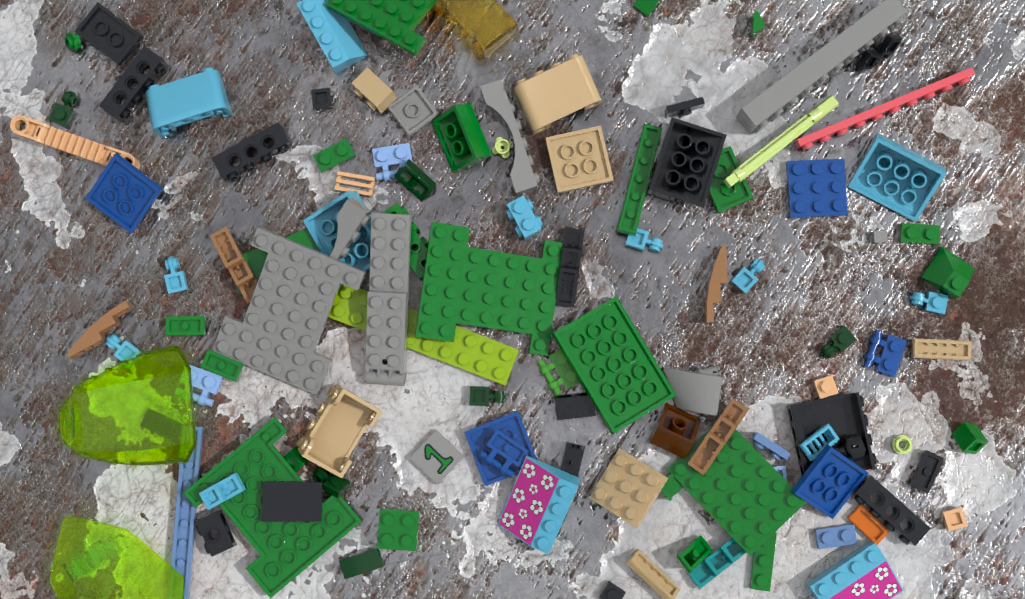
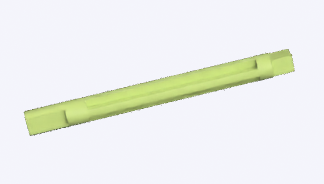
[723,95,839,188]

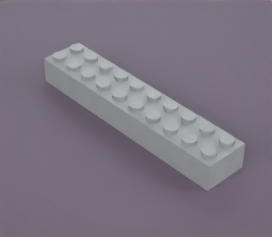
[736,0,908,135]

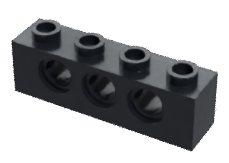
[99,46,167,123]
[211,122,292,181]
[853,475,931,546]

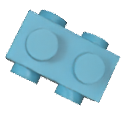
[505,195,543,240]

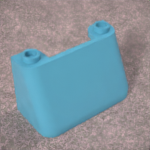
[146,67,233,137]

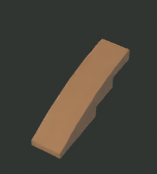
[210,227,258,305]
[704,245,728,324]
[66,300,135,359]
[688,397,750,475]

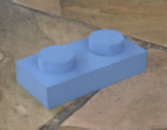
[750,432,791,461]
[814,524,857,549]

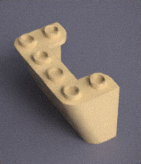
[514,54,602,135]
[296,384,382,478]

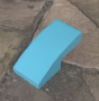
[199,472,246,510]

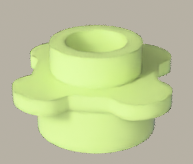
[492,137,513,159]

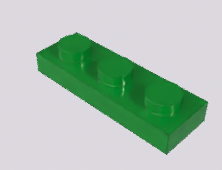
[749,532,777,592]

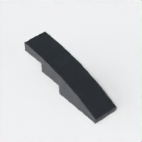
[555,226,585,307]

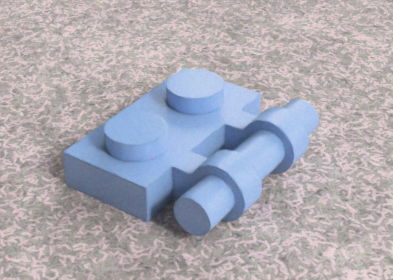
[372,143,413,181]
[175,364,224,407]

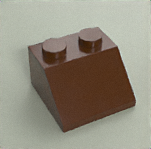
[649,403,701,459]

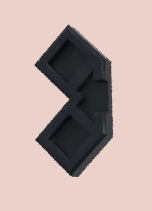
[856,34,902,69]

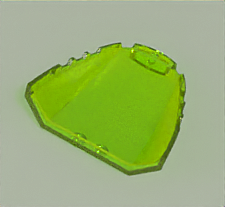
[59,345,196,466]

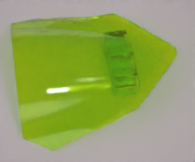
[50,516,184,599]

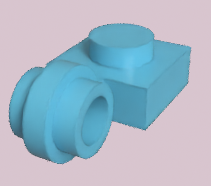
[625,228,663,253]
[164,256,189,294]
[731,259,765,294]
[910,292,949,315]
[105,333,142,367]

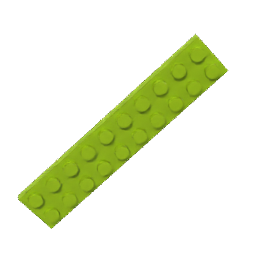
[328,285,519,386]

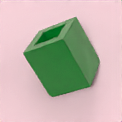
[952,422,988,454]
[661,473,683,501]

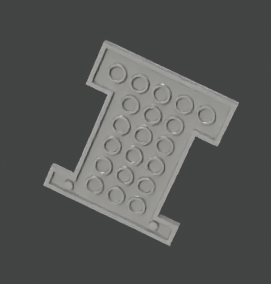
[212,227,366,395]

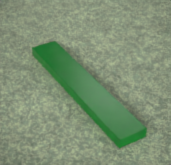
[617,124,662,236]

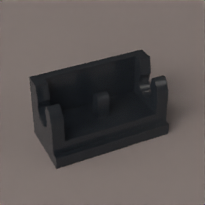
[554,392,596,420]
[560,442,585,477]

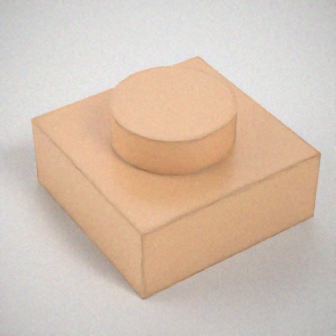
[812,375,838,399]
[941,507,968,531]

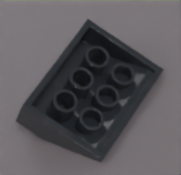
[647,117,727,208]

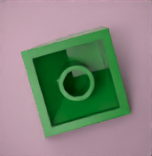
[920,246,974,299]

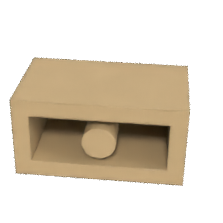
[351,67,397,114]

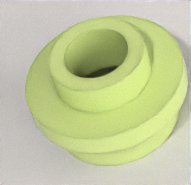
[892,435,912,454]

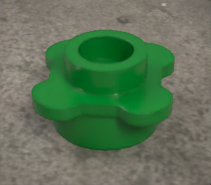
[65,32,81,52]

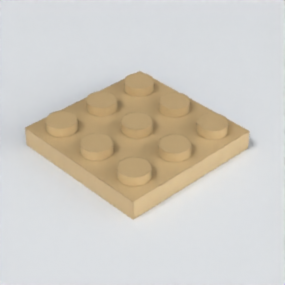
[545,125,614,194]
[589,448,668,529]

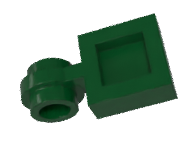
[48,91,78,129]
[820,325,857,359]
[469,386,507,406]
[312,467,350,498]

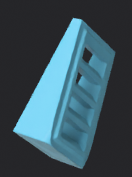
[799,423,840,462]

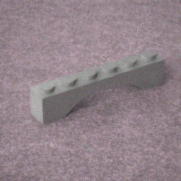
[480,79,540,196]
[330,198,371,260]

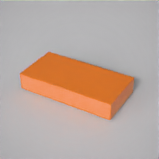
[846,504,889,545]

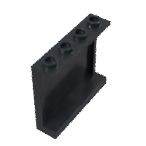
[787,392,877,477]

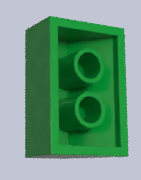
[432,103,492,173]

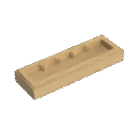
[911,338,972,361]
[626,549,680,599]

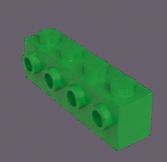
[382,203,428,281]

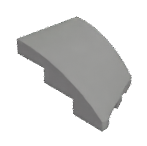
[663,367,723,416]

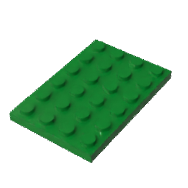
[552,296,676,434]
[667,425,807,556]

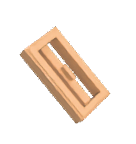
[334,171,375,197]

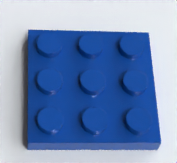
[85,153,163,234]
[786,159,848,218]
[464,411,537,486]
[791,444,868,519]

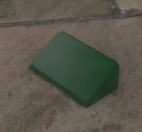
[394,159,436,201]

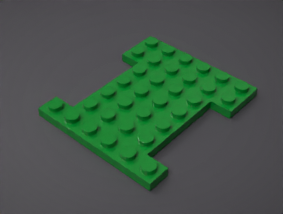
[325,0,437,56]
[415,222,563,356]
[183,417,362,599]

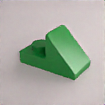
[677,535,713,573]

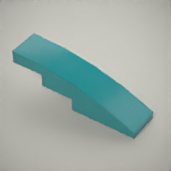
[687,538,746,590]

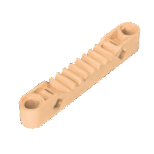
[10,116,140,170]

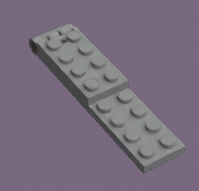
[365,213,411,386]

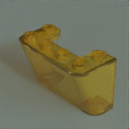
[434,0,518,59]

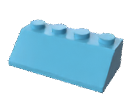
[296,0,368,74]

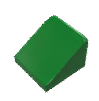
[633,0,660,17]
[750,10,765,38]
[284,446,309,472]

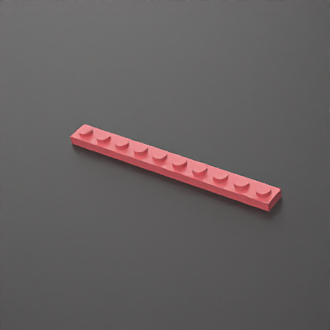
[793,67,975,150]

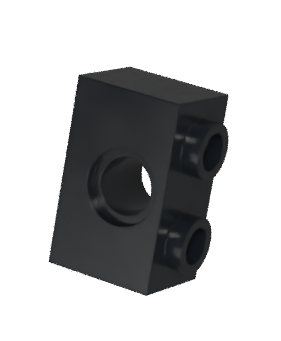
[196,510,237,557]

